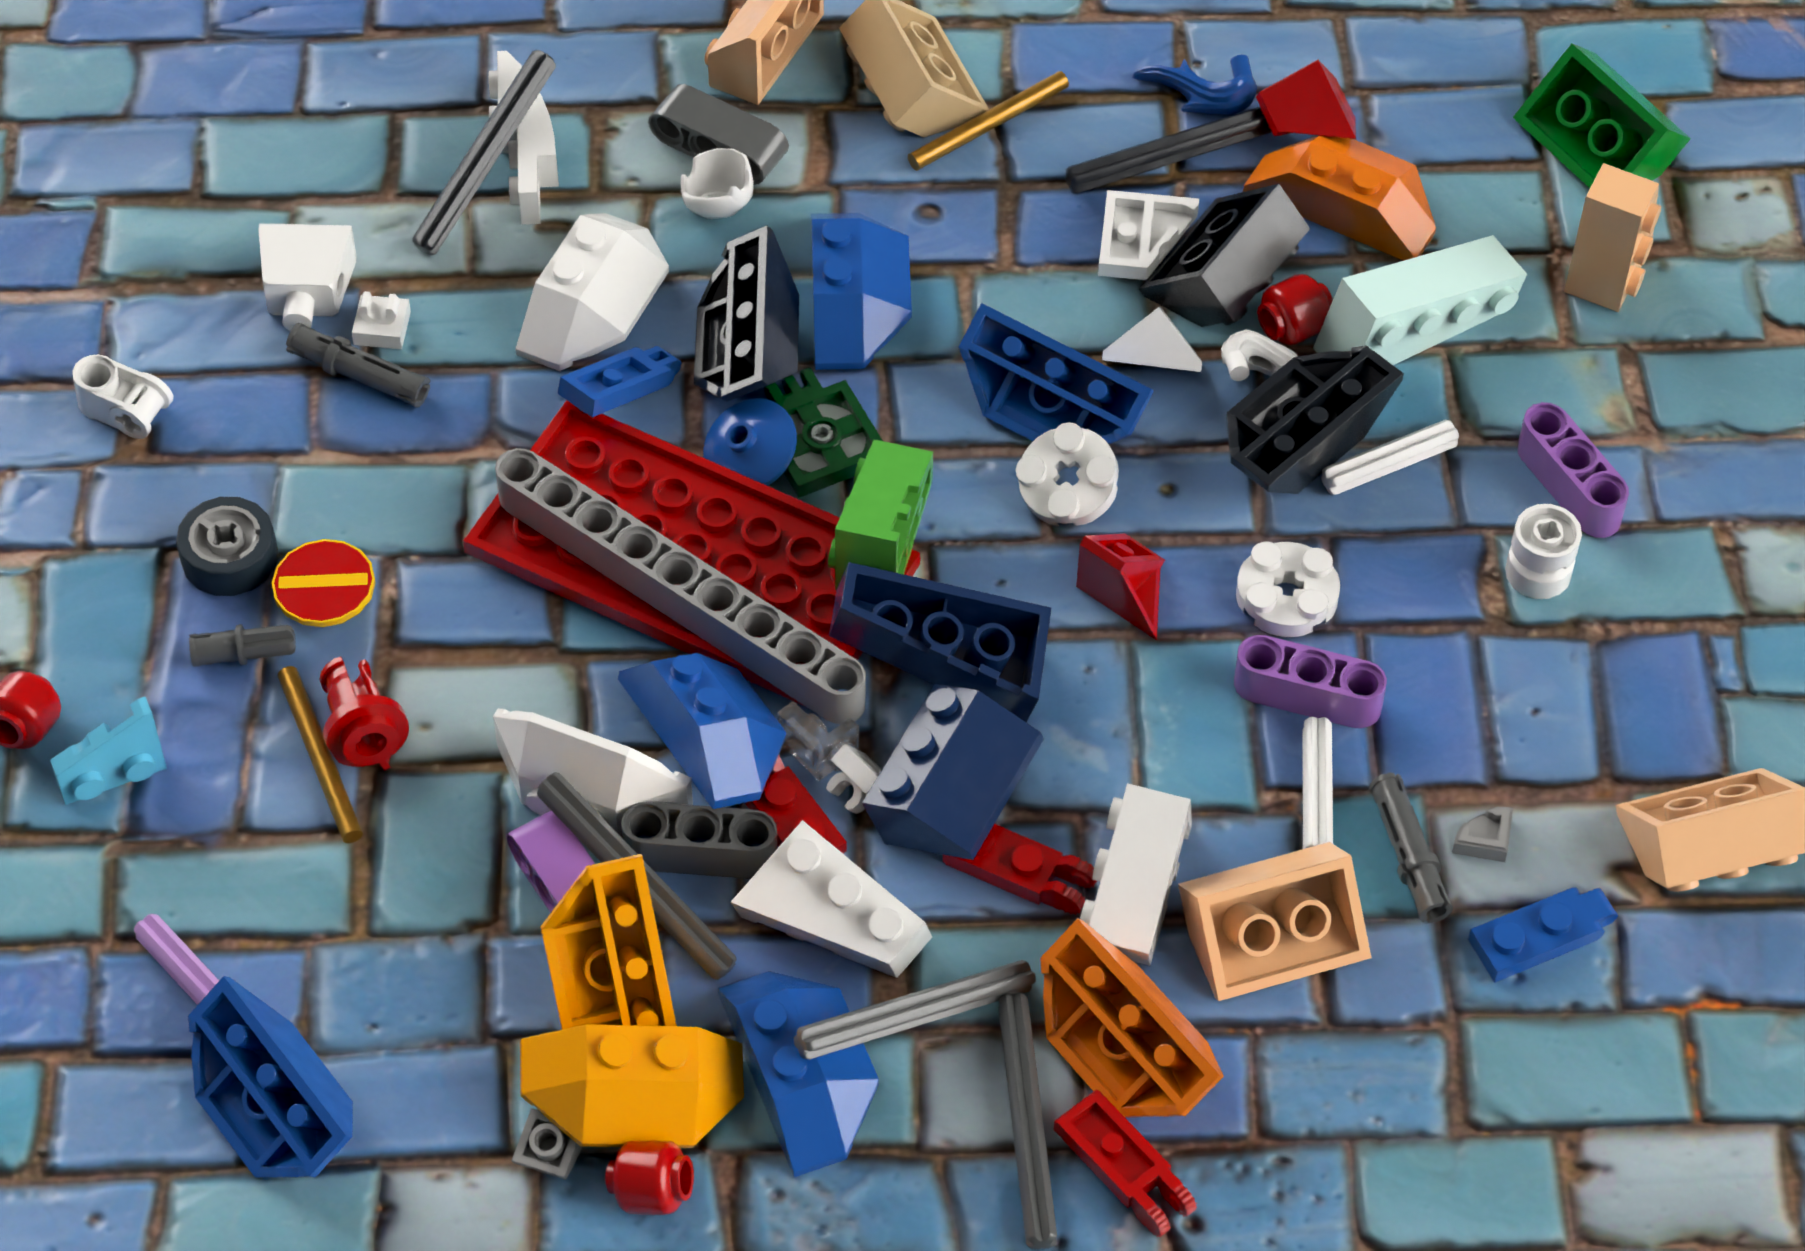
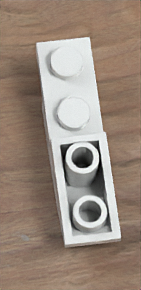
[489,51,559,225]

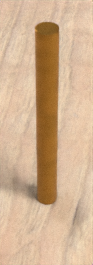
[908,71,1069,171]
[277,666,363,844]

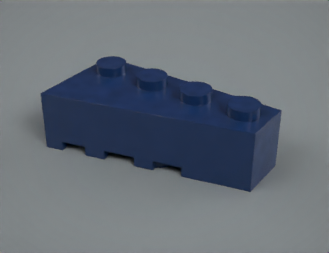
[829,562,1051,723]

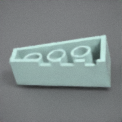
[1313,235,1527,365]

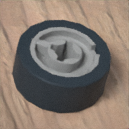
[176,497,278,596]

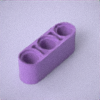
[1517,402,1629,538]
[1234,635,1387,728]
[506,811,595,913]

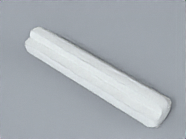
[1321,420,1459,495]
[1302,717,1333,849]

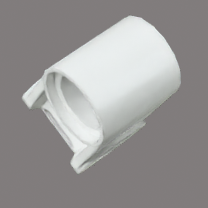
[73,354,173,439]

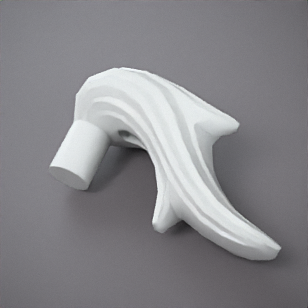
[1221,329,1298,381]

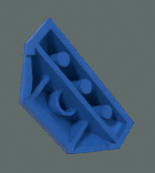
[811,213,912,370]
[959,303,1154,444]
[618,653,787,809]
[718,971,879,1177]
[188,976,353,1178]

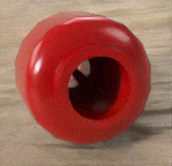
[1257,274,1333,346]
[0,671,62,749]
[605,1140,694,1215]

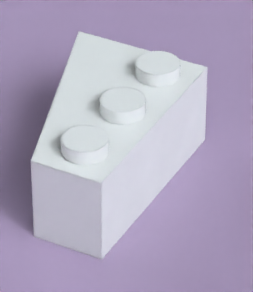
[1080,783,1192,966]
[730,820,932,978]

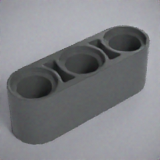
[648,84,789,185]
[621,802,778,879]

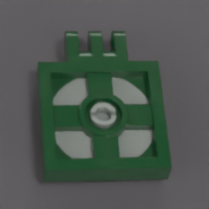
[763,367,883,498]

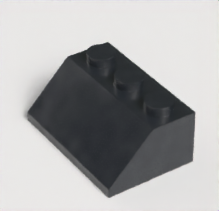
[1139,184,1310,327]

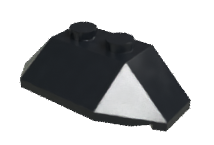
[694,225,800,402]
[1226,345,1404,494]

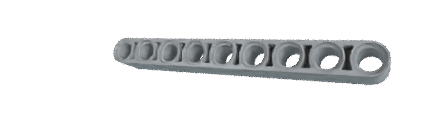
[495,448,866,724]

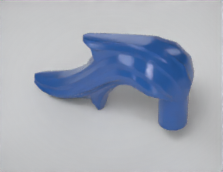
[1132,54,1257,114]

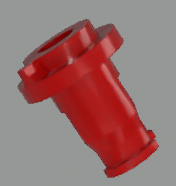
[319,656,409,771]

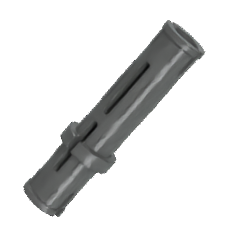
[286,323,431,408]
[1369,773,1453,923]

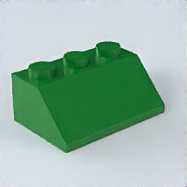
[1513,43,1691,188]

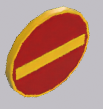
[272,539,376,627]

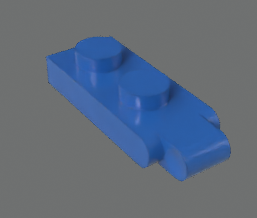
[557,346,682,417]
[1468,887,1618,983]

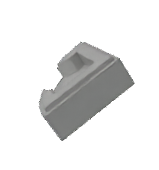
[1452,807,1513,862]

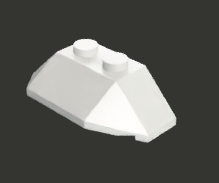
[516,213,669,371]
[493,708,693,837]

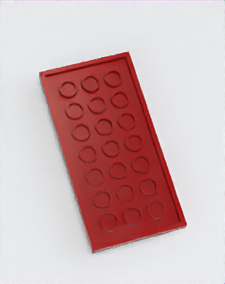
[463,400,920,708]

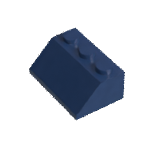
[862,684,1044,860]

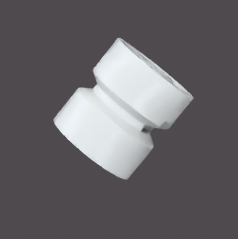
[1505,504,1582,599]

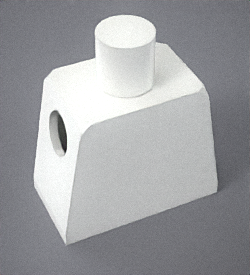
[259,224,357,331]

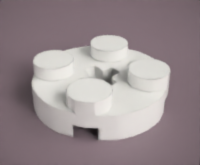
[1016,422,1119,526]
[1236,541,1340,637]

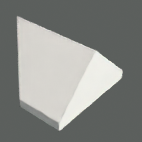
[1102,307,1202,372]

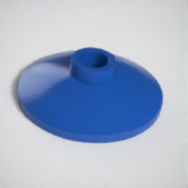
[703,398,797,486]

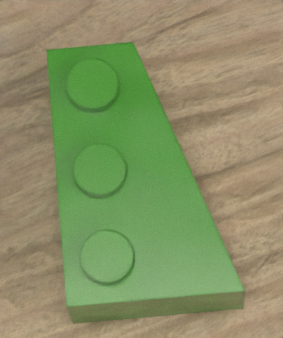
[828,440,933,590]

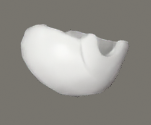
[681,148,754,219]

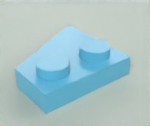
[50,697,167,805]

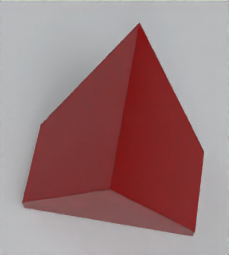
[1256,59,1356,139]
[1076,533,1165,640]

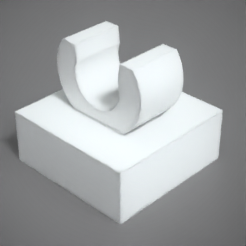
[352,291,411,349]
[826,744,882,814]

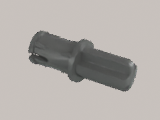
[189,624,296,667]

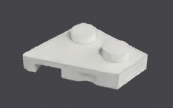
[1098,190,1199,280]

